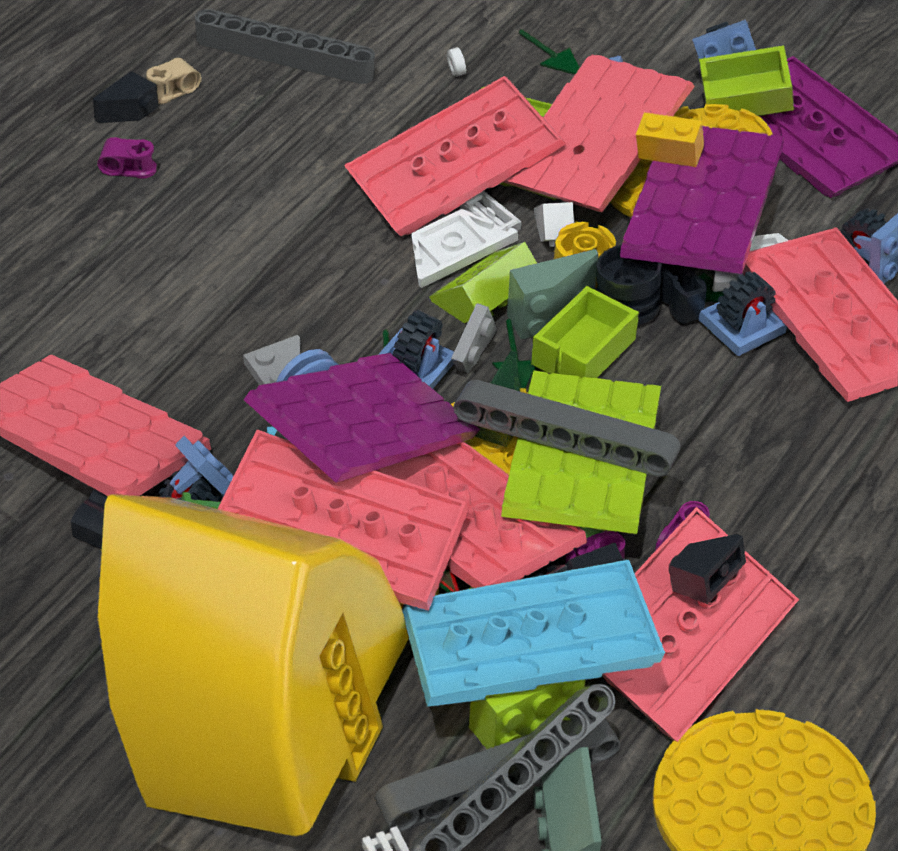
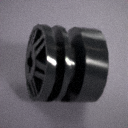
[596,245,662,325]

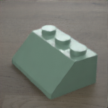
[533,747,602,851]

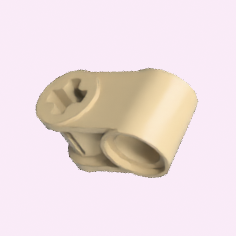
[146,58,201,104]

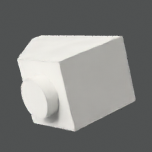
[534,202,574,247]

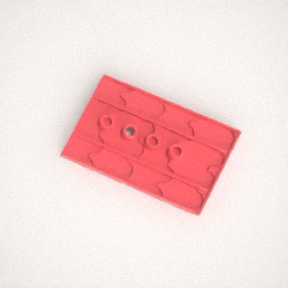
[503,55,695,213]
[344,76,566,237]
[743,227,898,402]
[0,355,211,496]
[218,430,468,611]
[375,441,587,588]
[602,507,799,742]

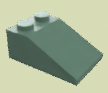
[507,249,598,339]

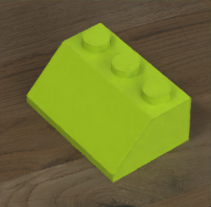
[429,242,537,323]

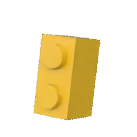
[636,112,704,167]

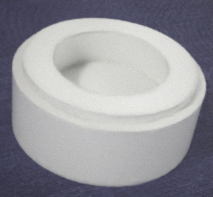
[447,47,466,77]

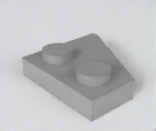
[451,303,497,374]
[243,335,300,385]

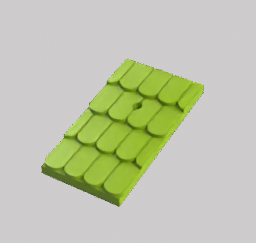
[501,371,661,534]

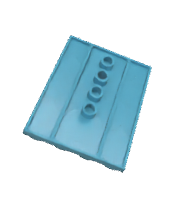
[402,560,665,707]

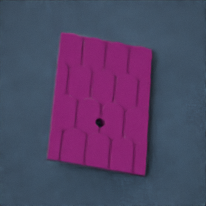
[759,56,898,198]
[620,126,784,274]
[244,353,480,483]

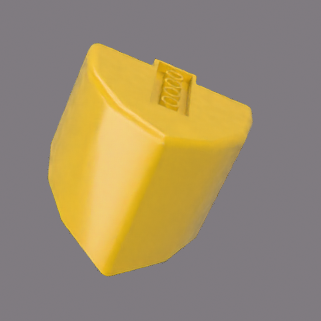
[98,494,409,836]

